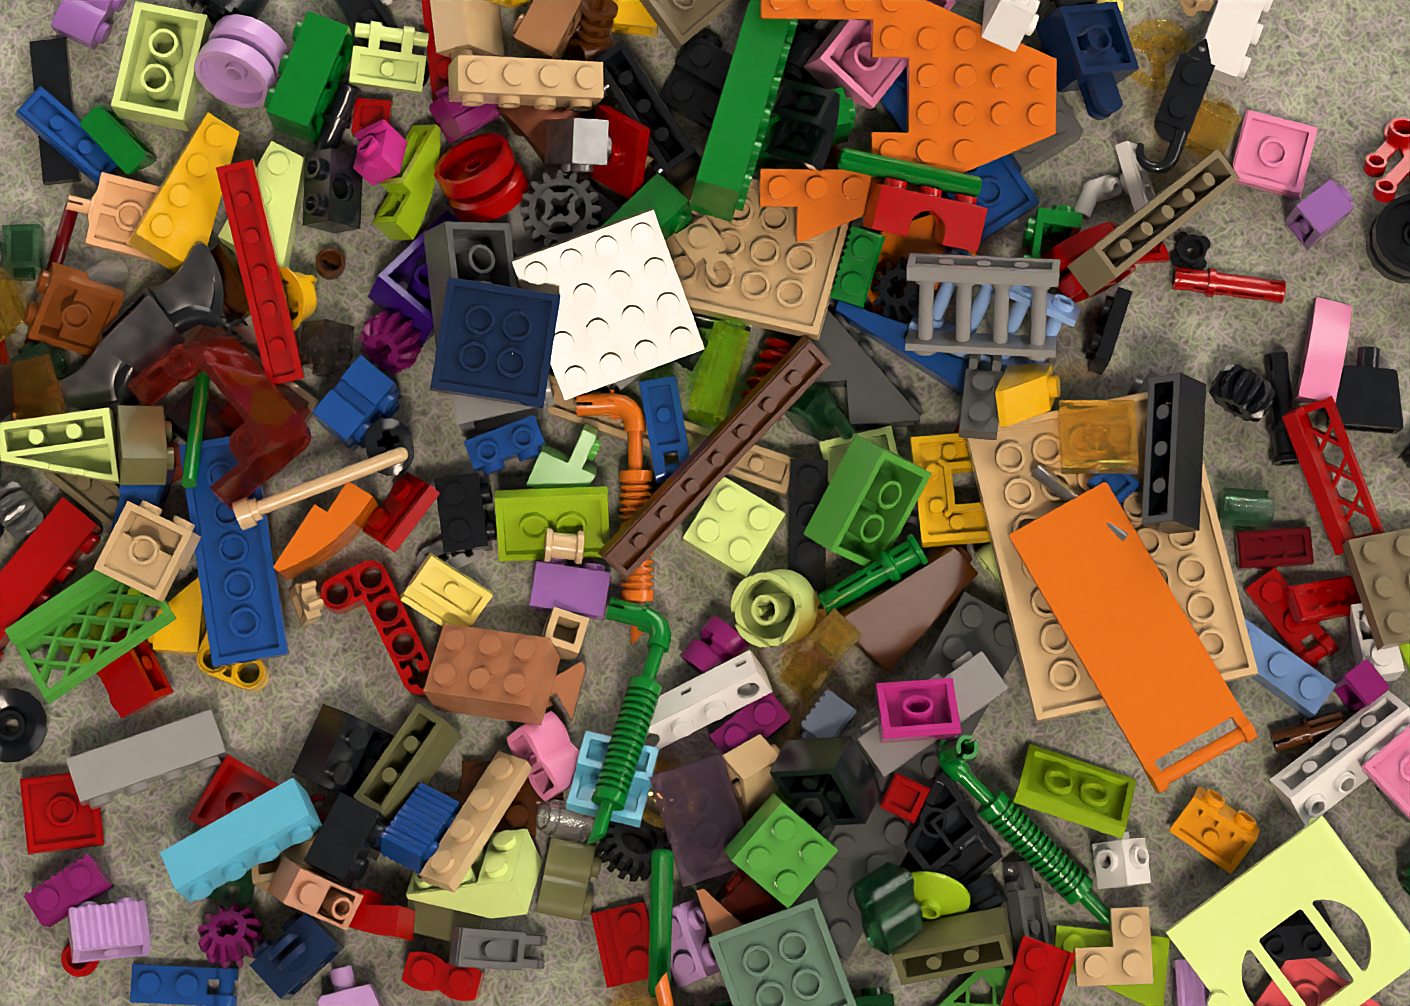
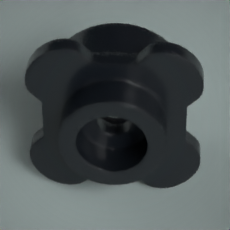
[1170,232,1211,270]

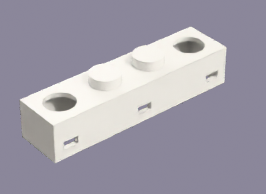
[617,650,773,749]

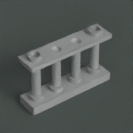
[905,253,1060,361]

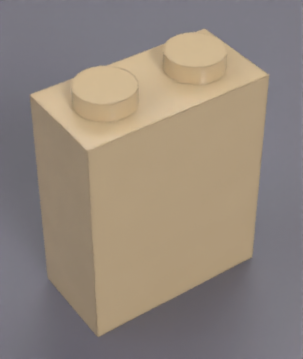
[430,0,505,61]

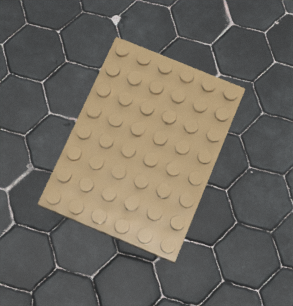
[965,392,1258,723]

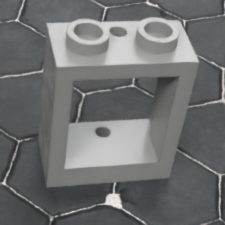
[451,378,554,437]

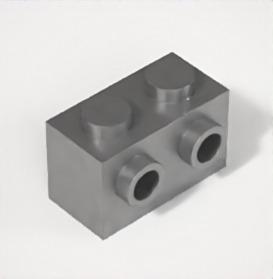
[545,118,612,173]

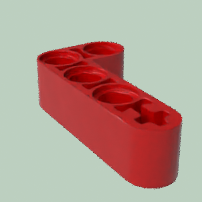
[320,560,432,698]

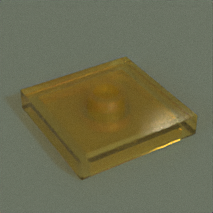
[1058,400,1139,474]

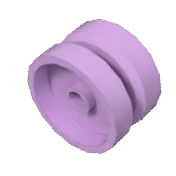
[194,14,289,108]

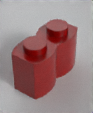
[401,952,485,1002]

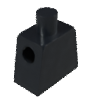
[1326,347,1403,434]

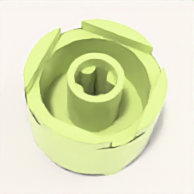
[731,569,820,647]

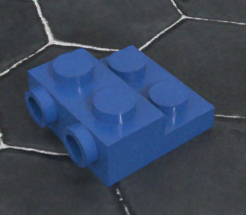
[464,415,545,475]

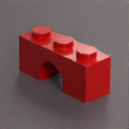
[862,177,988,252]

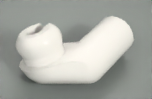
[1074,175,1123,219]

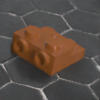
[23,262,124,356]

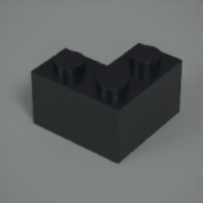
[770,736,882,825]
[304,792,390,887]

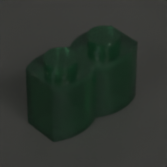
[853,862,923,955]

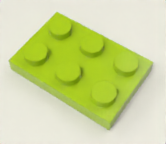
[495,486,610,562]
[1013,743,1137,839]

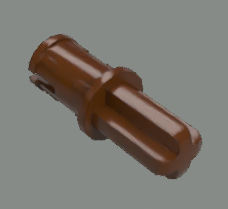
[1269,711,1345,754]

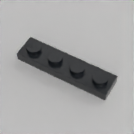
[788,459,828,609]

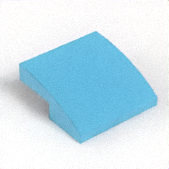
[566,731,659,828]

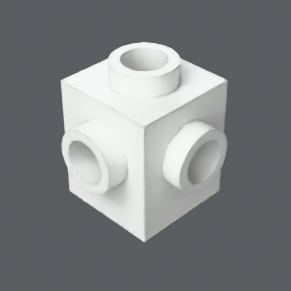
[1092,832,1151,889]

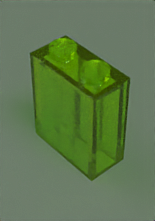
[688,319,751,427]

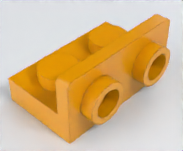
[1169,786,1260,874]

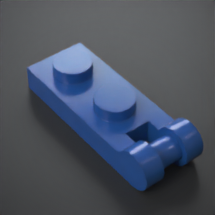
[639,376,690,485]
[130,964,239,1006]

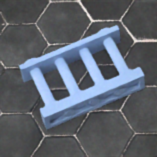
[906,246,1082,374]

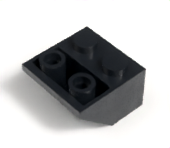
[292,704,395,800]

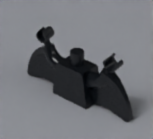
[49,241,248,413]

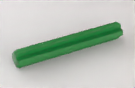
[838,148,982,197]
[648,848,674,997]

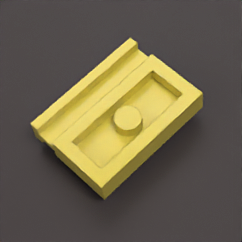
[399,553,493,627]

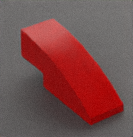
[349,889,416,941]

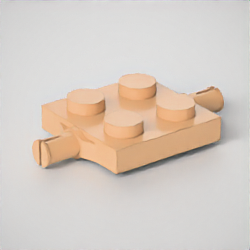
[66,172,160,263]

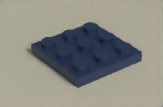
[430,277,561,408]

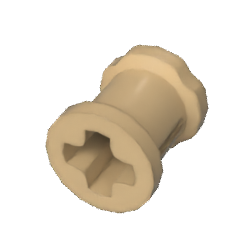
[543,528,584,564]

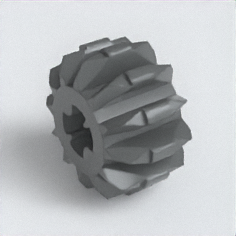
[0,476,46,540]

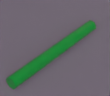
[181,363,212,488]

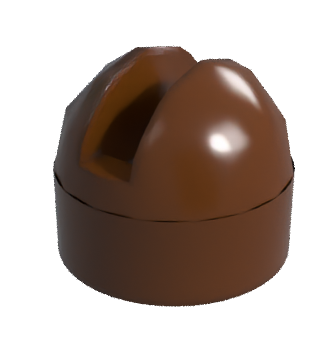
[315,248,345,280]

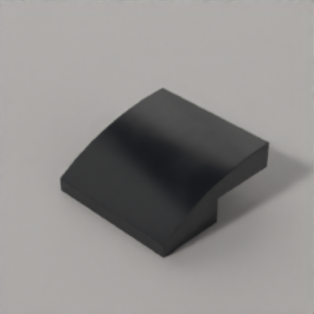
[765,79,840,171]

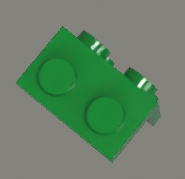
[1022,205,1083,259]

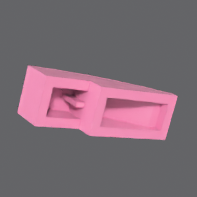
[1293,297,1352,409]

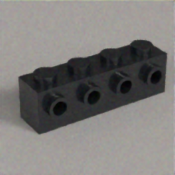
[593,40,702,187]
[1142,373,1206,534]

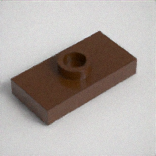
[210,244,251,326]

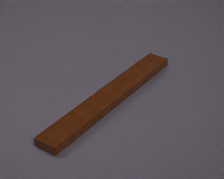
[598,336,832,580]

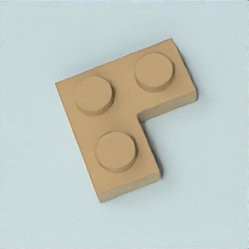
[1073,907,1153,987]

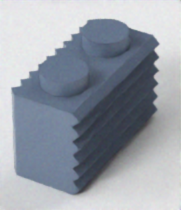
[799,690,856,739]

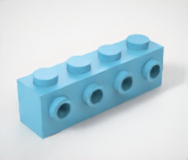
[160,778,322,903]

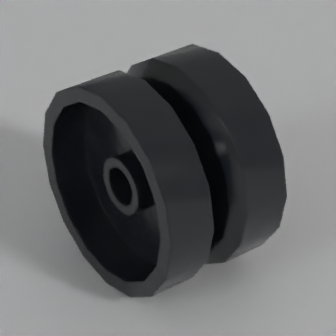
[1366,194,1410,283]

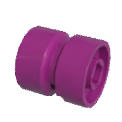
[680,615,750,675]

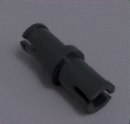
[313,81,361,151]

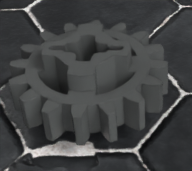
[520,170,601,248]

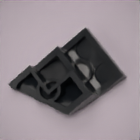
[904,771,1003,887]

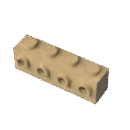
[448,55,604,112]

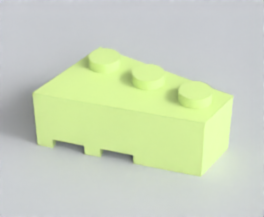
[218,141,305,269]
[0,408,120,484]

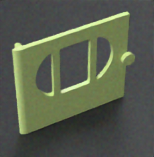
[1165,815,1410,1006]

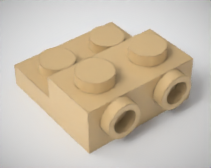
[93,500,201,602]

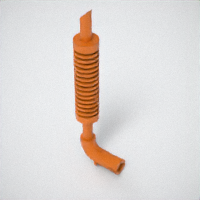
[576,389,654,646]

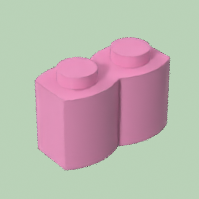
[507,711,580,802]

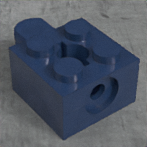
[1036,1,1140,120]
[249,912,345,1000]

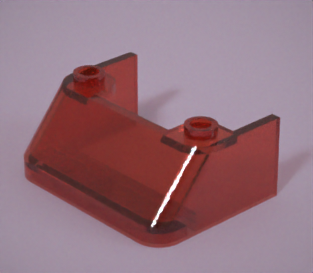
[126,335,311,510]

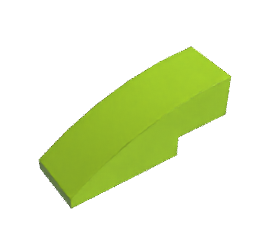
[372,124,441,240]

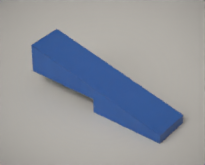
[835,301,969,397]

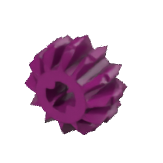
[358,309,424,375]
[198,902,263,970]

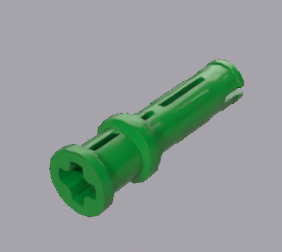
[817,534,929,615]

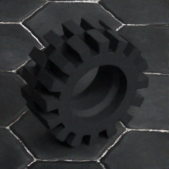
[598,809,672,882]

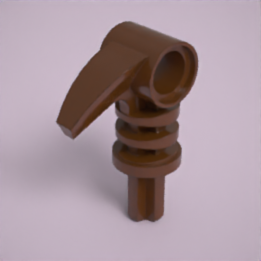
[567,0,618,61]

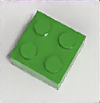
[723,793,838,908]

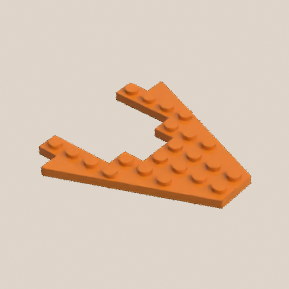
[758,0,1057,242]

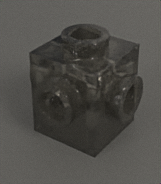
[298,319,354,377]

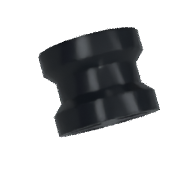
[965,873,1007,913]

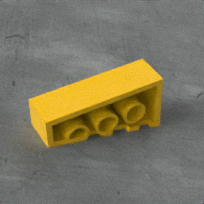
[127,112,240,273]

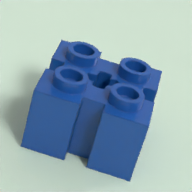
[312,355,401,452]

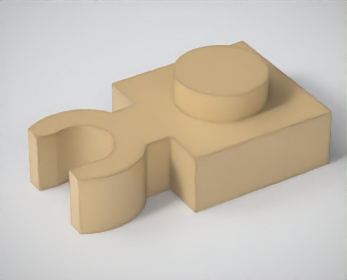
[674,216,735,285]
[289,580,324,628]

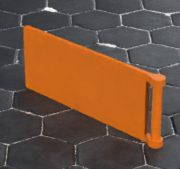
[1009,482,1258,794]

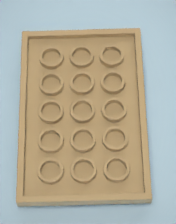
[643,156,852,341]

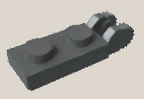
[959,354,1003,440]
[449,926,548,971]

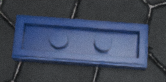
[15,86,119,186]

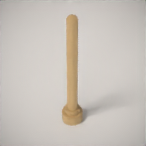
[232,447,408,530]

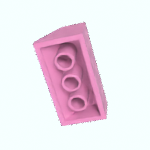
[803,0,956,109]

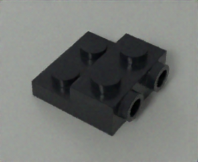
[660,33,733,131]

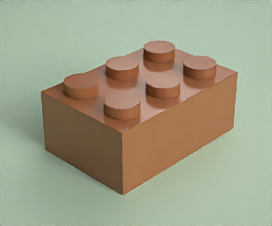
[423,624,561,725]

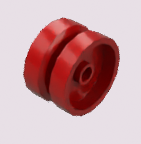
[434,133,529,223]
[1041,222,1136,304]

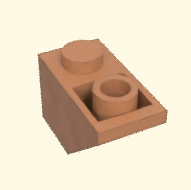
[267,856,364,931]

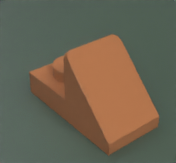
[546,661,586,721]

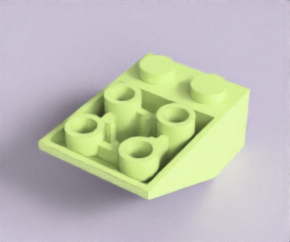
[406,828,542,919]

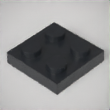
[1085,287,1133,375]

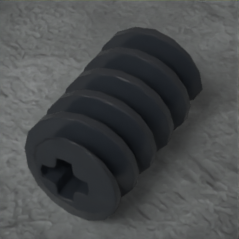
[364,418,414,476]

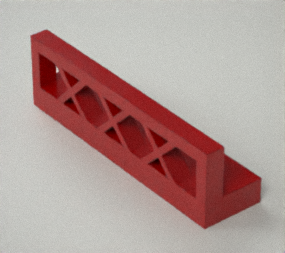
[1282,395,1385,556]

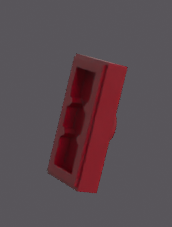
[1234,527,1314,570]

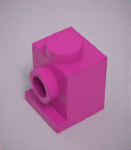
[353,119,408,186]

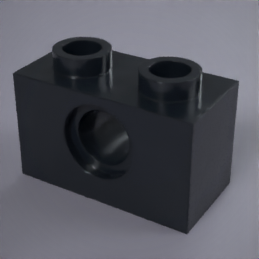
[303,148,362,233]

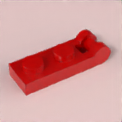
[1243,567,1339,669]

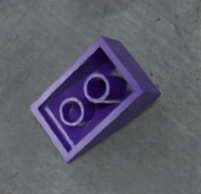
[368,210,460,344]

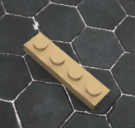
[419,751,533,893]

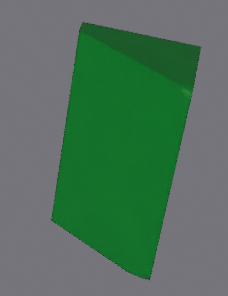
[80,105,157,174]

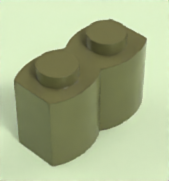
[536,837,602,921]

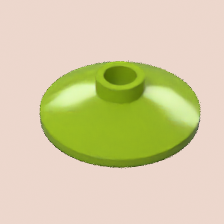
[895,871,970,919]

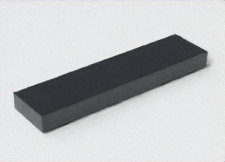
[29,37,82,186]

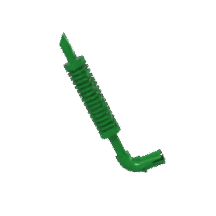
[587,596,671,845]
[937,735,1110,925]

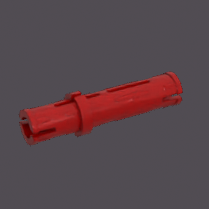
[1172,266,1286,304]

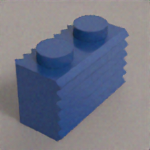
[381,782,461,874]

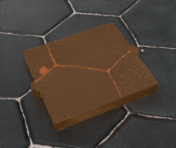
[9,354,67,420]

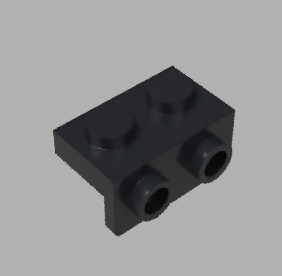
[434,473,497,554]
[1255,901,1332,963]

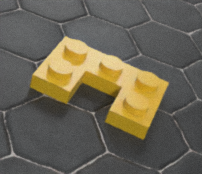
[910,433,991,548]

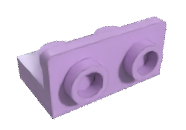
[671,900,720,988]

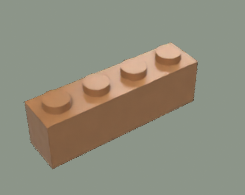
[513,0,583,60]

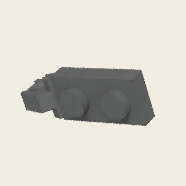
[1004,861,1051,955]

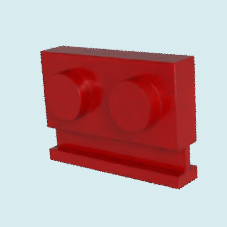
[362,472,440,553]
[591,901,650,988]
[999,935,1076,1006]

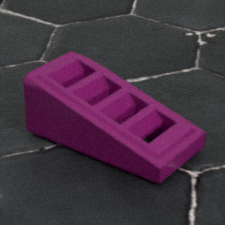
[1333,660,1389,713]

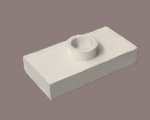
[1115,141,1155,212]

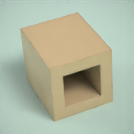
[541,607,590,662]

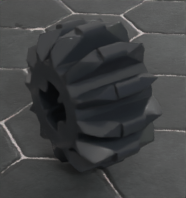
[870,257,935,321]
[1209,364,1276,422]

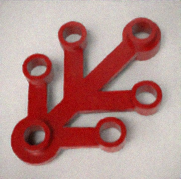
[1363,117,1410,203]

